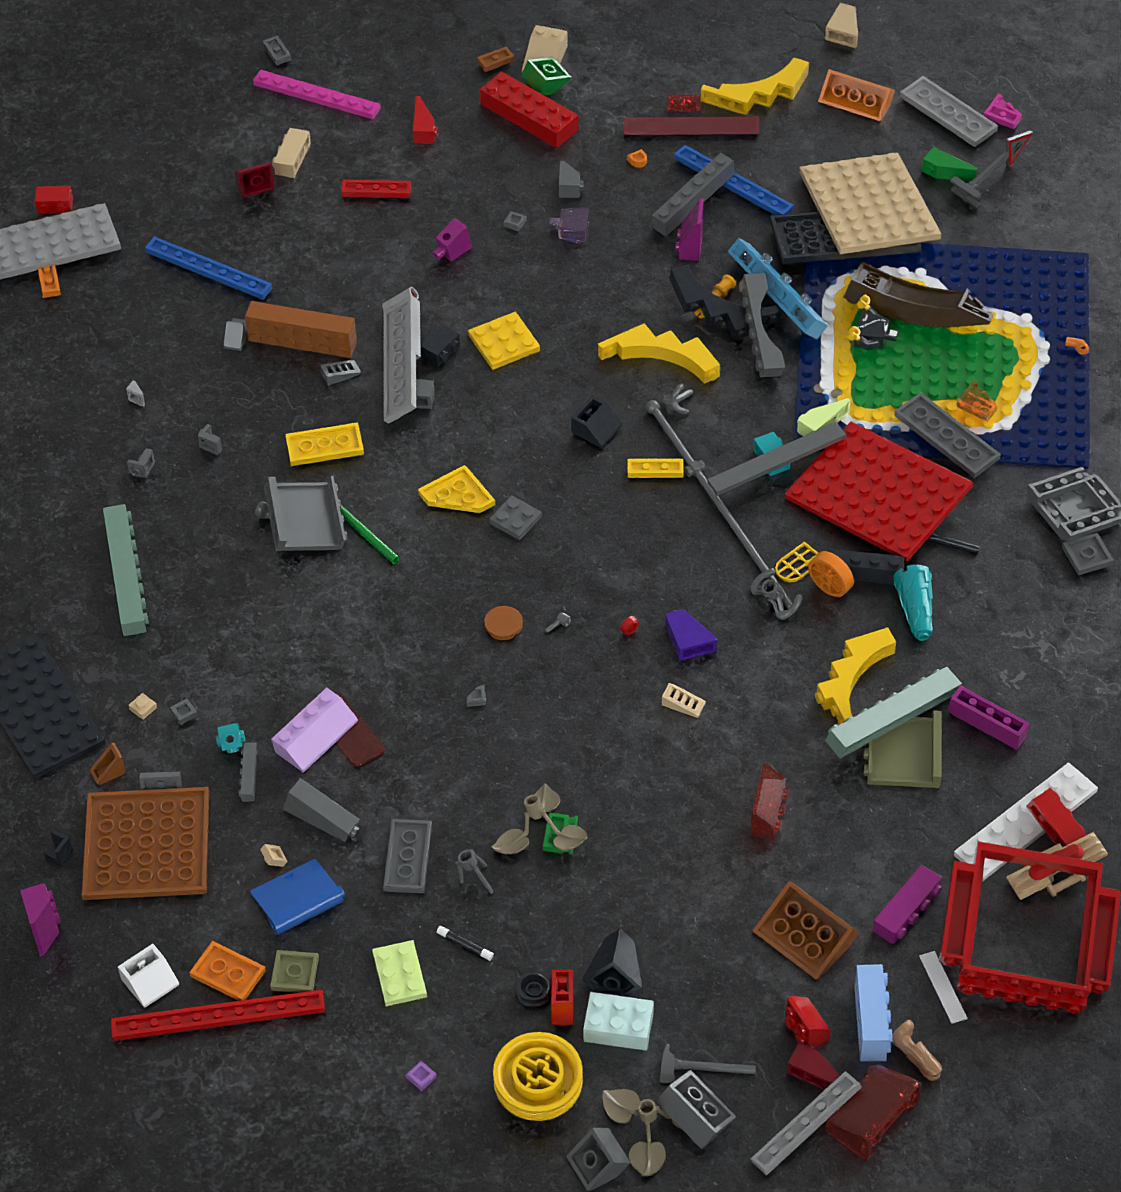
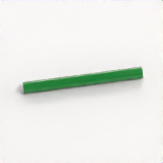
[340,505,400,564]

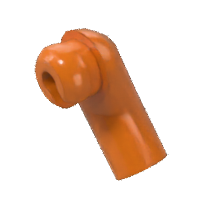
[1065,337,1089,355]

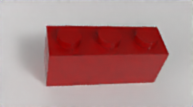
[1026,787,1086,848]

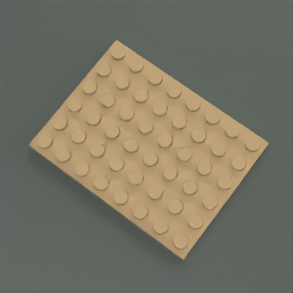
[799,153,941,254]

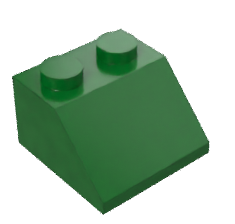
[521,57,571,96]

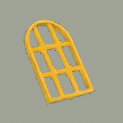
[775,542,818,583]

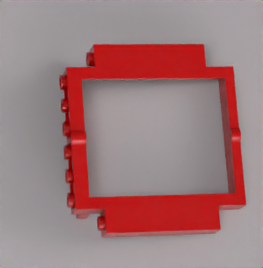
[939,841,1121,1014]

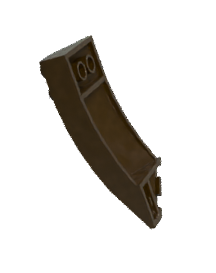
[843,262,994,328]

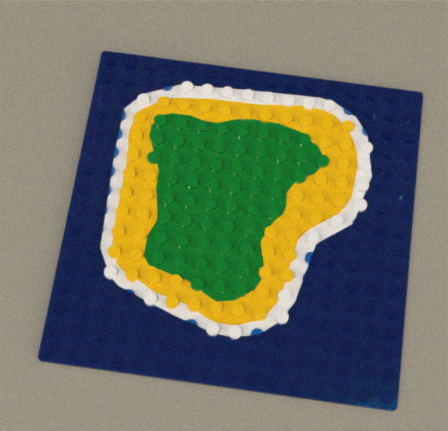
[793,243,1090,469]

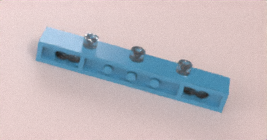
[728,238,828,339]

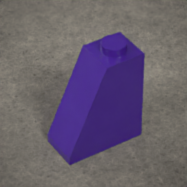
[665,609,717,661]

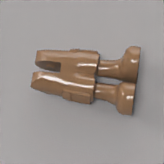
[892,1020,942,1081]

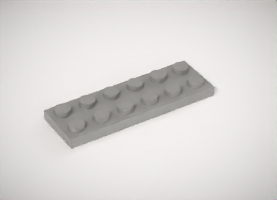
[900,76,998,147]

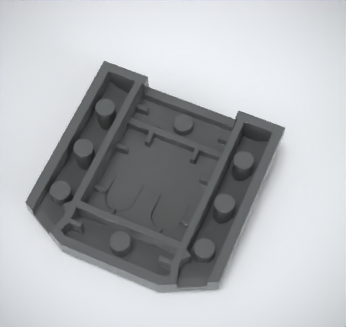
[1027,467,1121,541]

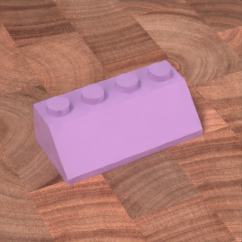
[272,688,358,773]

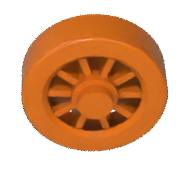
[808,551,854,597]

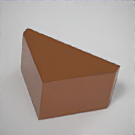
[90,743,126,785]

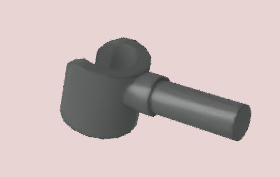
[545,613,571,633]

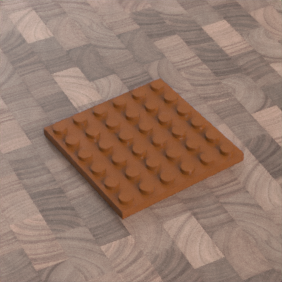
[82,787,209,900]

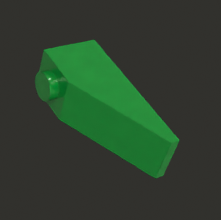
[922,147,978,182]

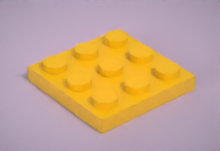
[468,311,540,370]

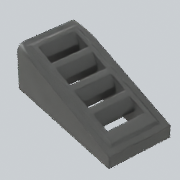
[320,360,361,386]

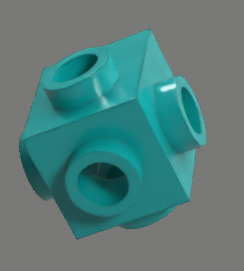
[216,723,246,753]

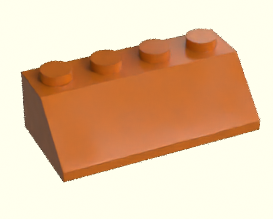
[818,69,895,121]

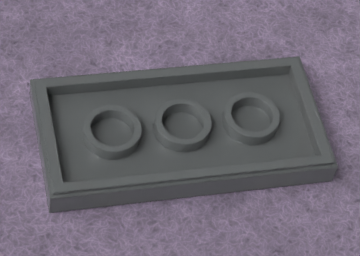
[383,819,432,893]

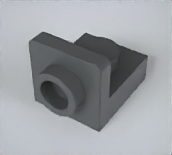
[198,424,222,455]
[127,448,155,478]

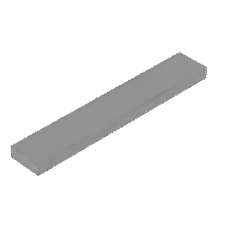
[751,1071,862,1175]

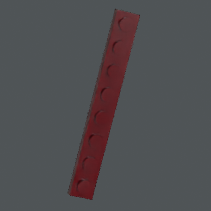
[624,117,759,135]

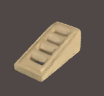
[662,683,706,718]

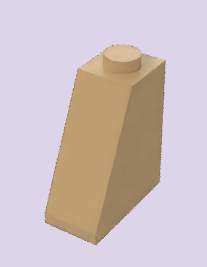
[825,3,858,48]

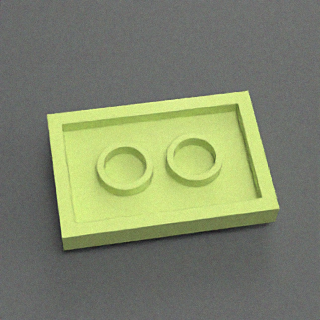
[372,940,427,1006]

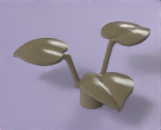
[492,784,587,854]
[603,1089,680,1176]

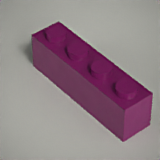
[949,686,1030,750]
[873,865,942,944]

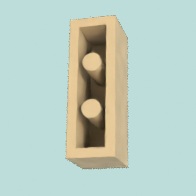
[272,128,311,178]

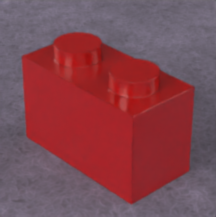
[35,186,73,214]

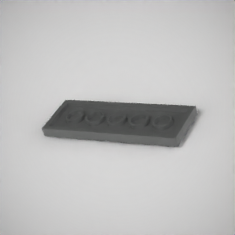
[894,392,1001,478]

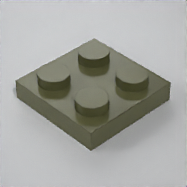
[270,950,319,993]

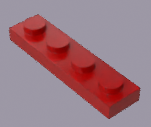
[341,180,411,198]

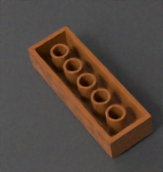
[245,301,357,358]

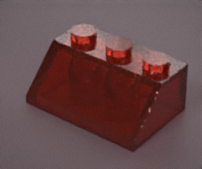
[750,763,789,839]

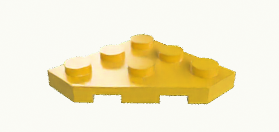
[418,465,495,513]

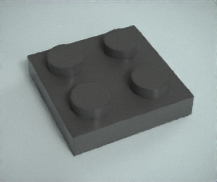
[489,495,542,540]
[1062,533,1114,575]

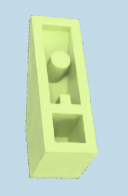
[797,398,850,436]

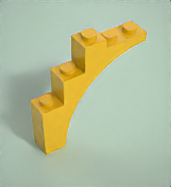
[815,628,896,726]

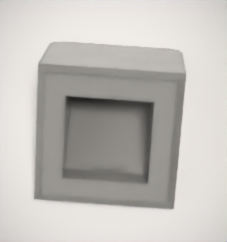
[126,380,145,407]

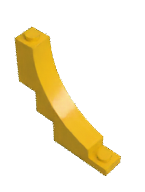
[701,58,809,115]
[598,323,720,384]

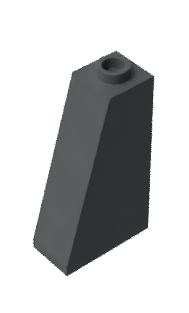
[283,778,360,842]

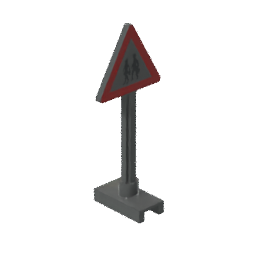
[950,131,1033,208]

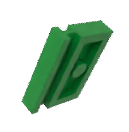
[543,813,578,855]

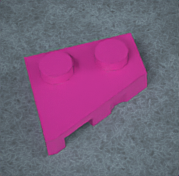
[984,93,1022,129]

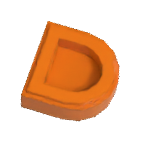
[627,149,647,168]

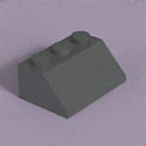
[656,1070,736,1149]

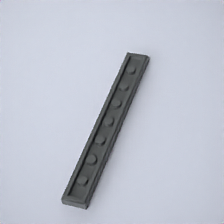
[707,422,846,496]

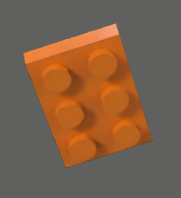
[189,941,266,1001]

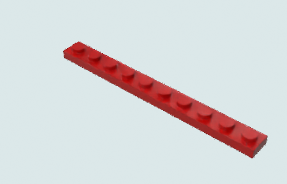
[111,990,325,1041]

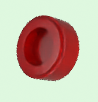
[620,616,639,635]

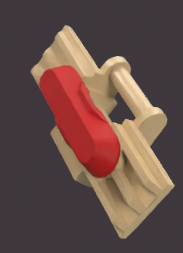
[1006,832,1108,900]

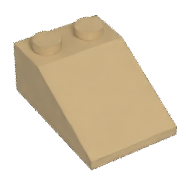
[522,25,568,72]

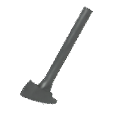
[660,1044,756,1083]

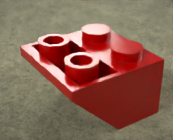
[784,996,831,1048]

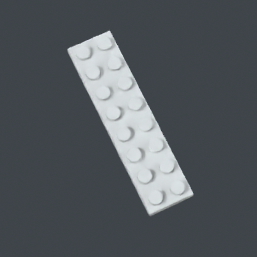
[954,762,1098,882]

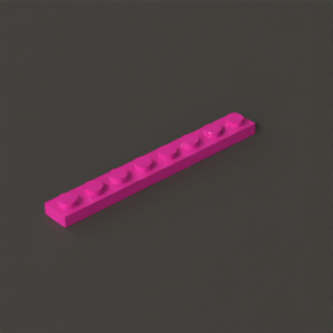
[253,70,380,119]

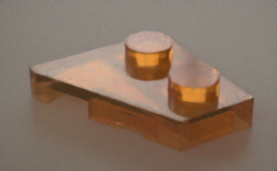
[956,380,997,422]

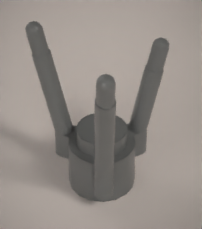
[455,849,493,894]

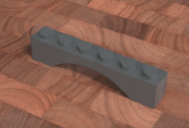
[739,273,785,377]

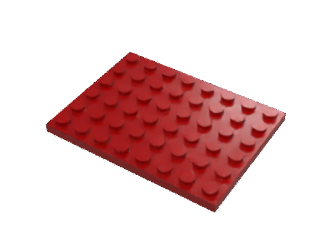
[785,421,973,562]

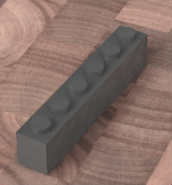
[652,153,735,237]

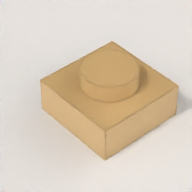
[128,693,157,720]
[260,844,288,867]

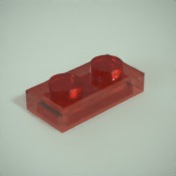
[667,94,701,111]

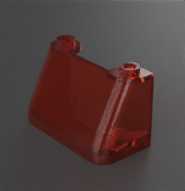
[825,1064,922,1161]

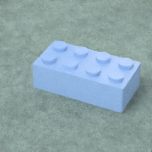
[854,965,892,1061]

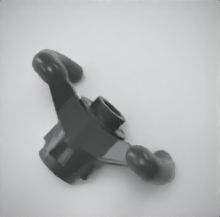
[750,568,803,620]

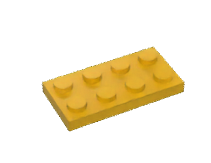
[285,422,364,466]

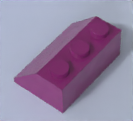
[20,883,61,957]

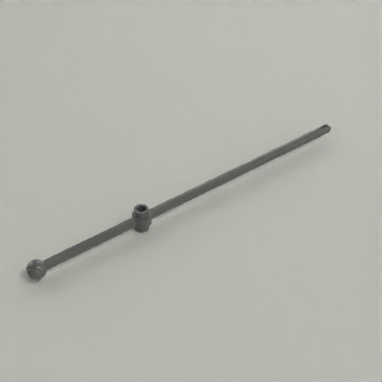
[646,400,793,609]

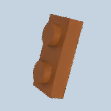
[477,46,514,72]

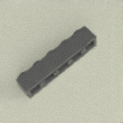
[239,743,258,802]

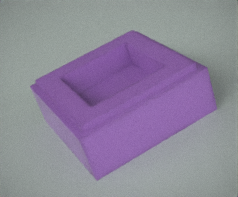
[406,1061,437,1091]

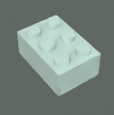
[583,992,654,1051]

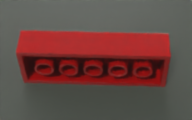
[480,72,579,148]

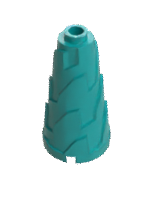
[893,565,933,641]

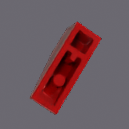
[413,96,438,144]
[552,970,573,1026]

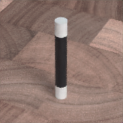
[437,926,494,961]

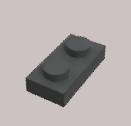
[263,36,291,65]
[139,772,182,790]

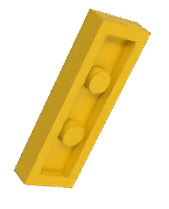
[628,459,683,478]

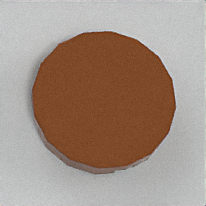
[484,606,523,640]

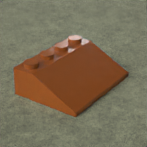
[753,881,860,980]

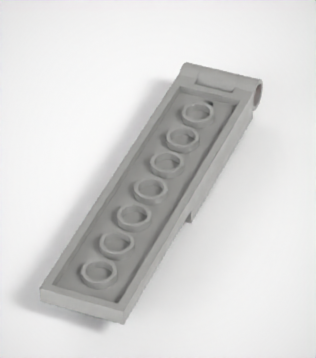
[382,287,420,424]

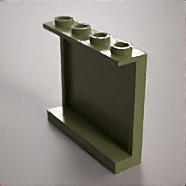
[864,707,942,788]

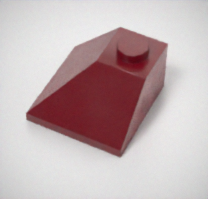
[235,162,275,198]

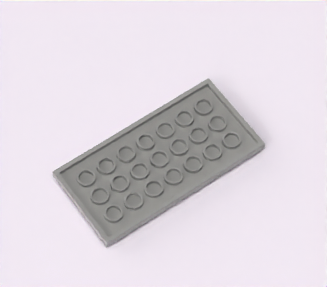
[0,203,121,279]

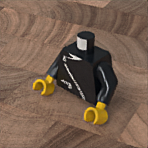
[848,295,898,350]

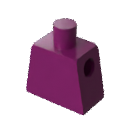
[432,218,472,261]

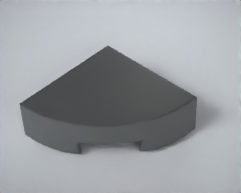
[466,685,486,707]

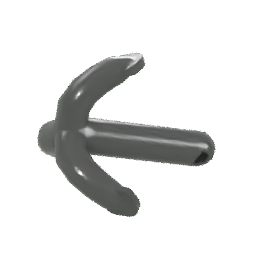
[663,383,694,414]

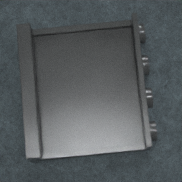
[264,476,347,551]

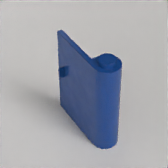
[250,859,345,935]

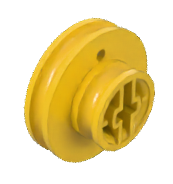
[493,1032,583,1121]

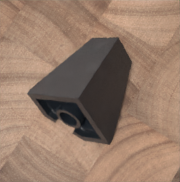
[582,929,642,997]

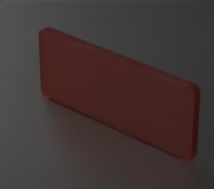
[336,693,385,768]

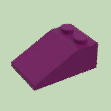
[676,198,704,261]

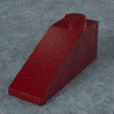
[787,1043,840,1090]

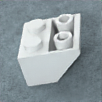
[118,944,179,1008]

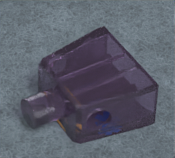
[549,208,589,244]

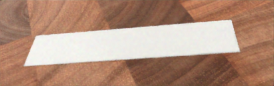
[919,951,967,1023]

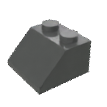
[566,1128,631,1191]

